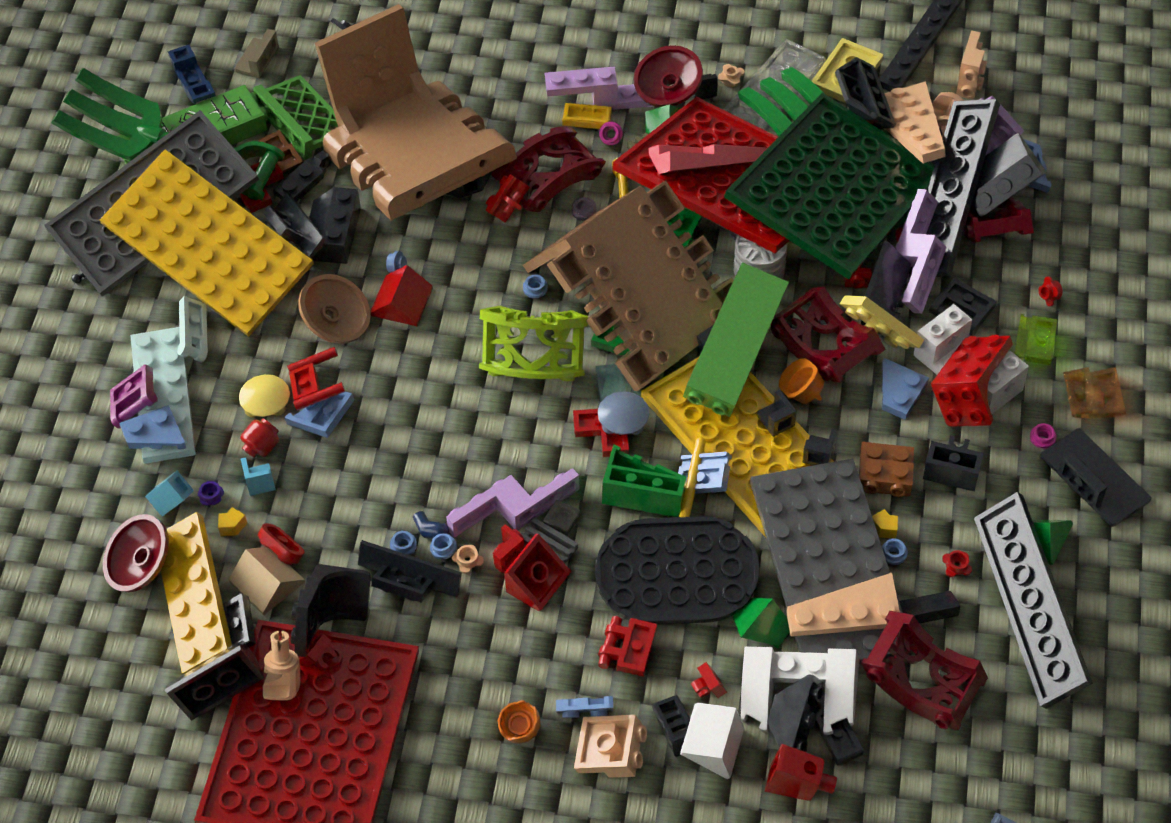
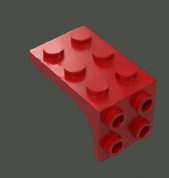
[931,335,1013,427]

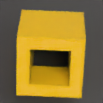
[218,507,247,536]
[872,509,898,539]

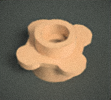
[718,64,745,87]
[452,545,484,574]

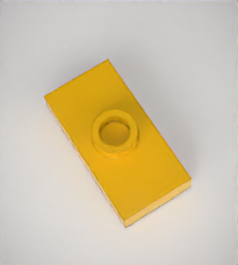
[562,103,612,129]

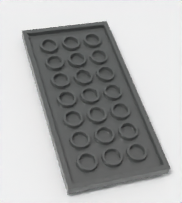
[44,110,259,297]
[750,458,913,664]

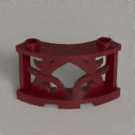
[491,126,606,212]
[964,197,1034,243]
[770,287,886,383]
[861,611,988,730]

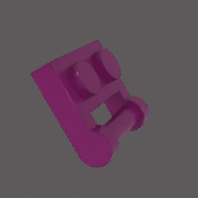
[110,364,158,429]

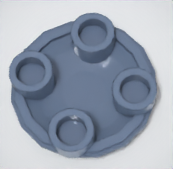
[598,391,650,435]

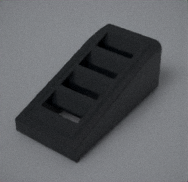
[651,695,690,757]

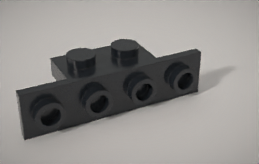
[263,192,326,259]
[358,540,462,603]

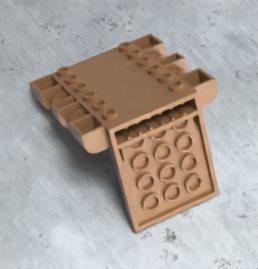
[315,4,517,221]
[523,180,734,391]

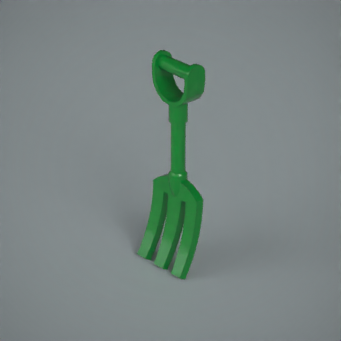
[738,67,911,229]
[51,68,285,200]

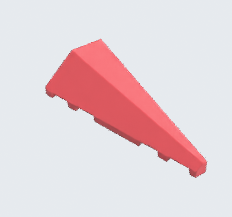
[649,144,767,174]

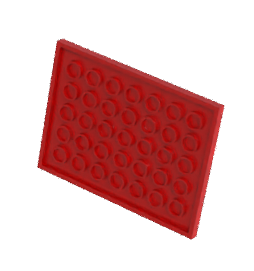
[612,96,790,254]
[194,619,419,823]

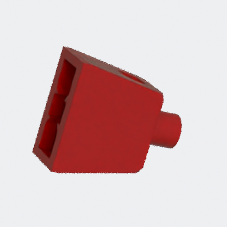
[765,744,837,801]

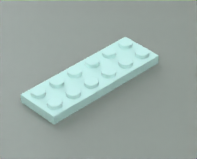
[130,327,196,464]

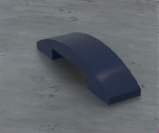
[167,45,216,103]

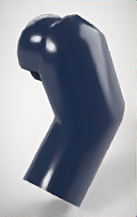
[412,511,449,539]

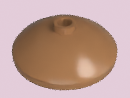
[298,274,371,344]

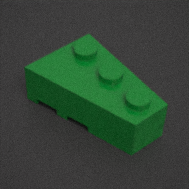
[602,444,687,517]

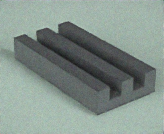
[521,517,578,564]

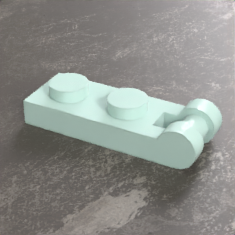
[178,296,208,363]

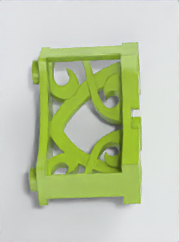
[479,306,588,381]

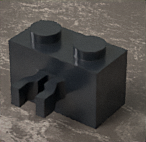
[923,435,984,492]

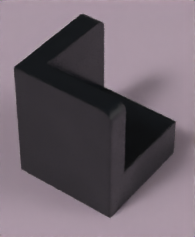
[693,74,718,99]
[757,390,797,437]
[802,429,837,465]

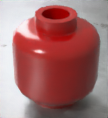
[240,418,279,458]

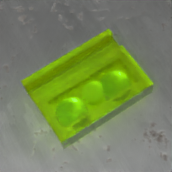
[1014,314,1058,365]

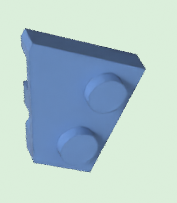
[882,358,929,420]
[285,392,354,438]
[556,696,613,718]

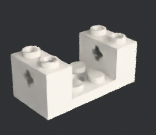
[914,304,1029,414]

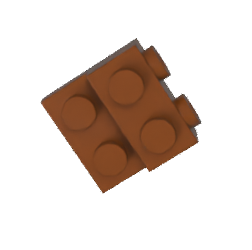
[859,442,914,497]

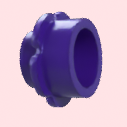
[198,481,224,506]

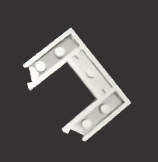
[741,647,860,735]

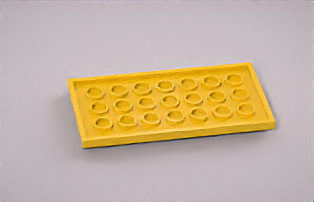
[100,149,314,337]
[641,356,834,538]

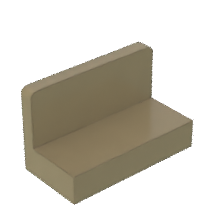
[235,29,279,78]

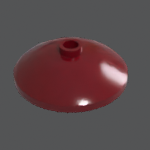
[633,45,703,107]
[103,514,169,593]

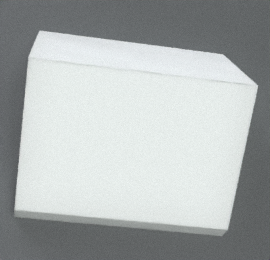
[680,703,744,779]

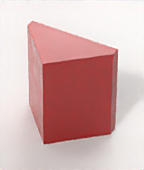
[370,265,433,326]
[504,533,571,611]

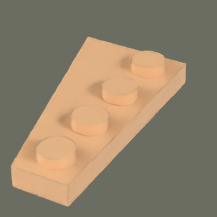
[786,573,900,637]

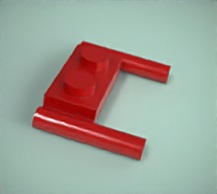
[287,347,346,411]

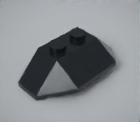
[835,57,896,129]

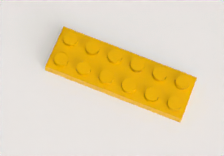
[161,512,232,674]

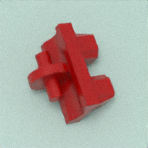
[486,174,530,223]

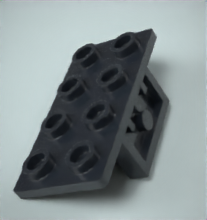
[1040,428,1152,527]

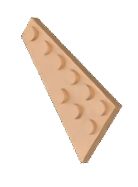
[884,81,945,163]

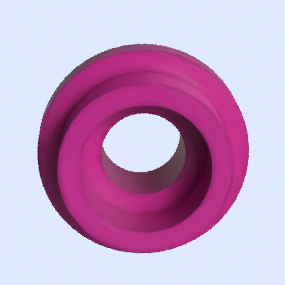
[599,122,623,145]
[1030,423,1057,449]

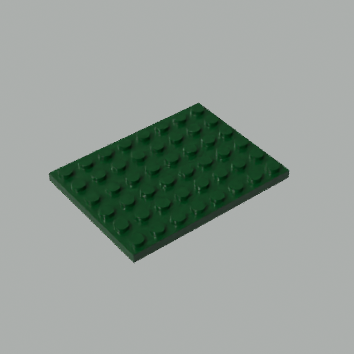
[724,93,935,279]

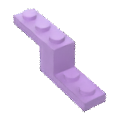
[545,67,652,110]
[895,189,947,314]
[446,468,579,538]

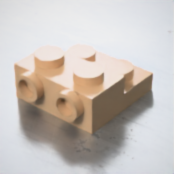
[956,31,987,100]
[574,715,647,778]

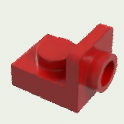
[844,267,872,288]
[493,524,524,573]

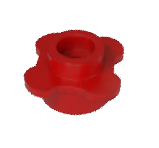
[1038,276,1063,307]
[942,550,972,578]

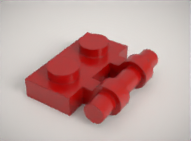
[598,616,657,677]

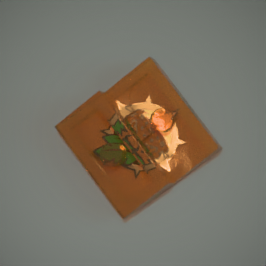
[1063,367,1126,418]

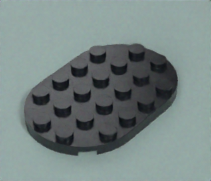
[595,516,759,625]

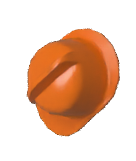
[779,358,825,404]

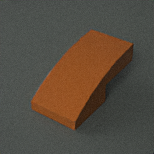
[259,130,303,173]

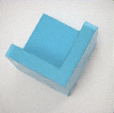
[241,458,276,496]
[145,470,194,516]

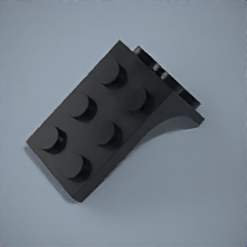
[291,564,371,657]

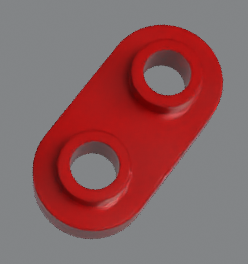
[258,523,304,565]

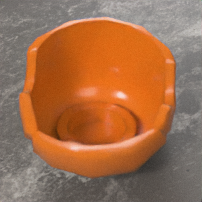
[497,700,541,744]

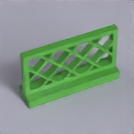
[253,75,338,160]

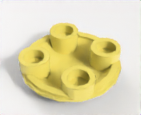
[239,374,290,417]

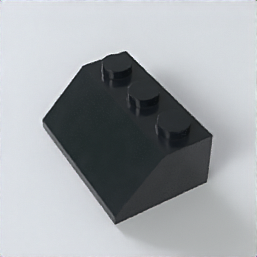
[972,132,1047,217]
[300,187,361,264]
[861,241,911,334]
[165,640,265,721]

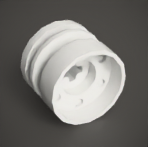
[733,235,788,279]

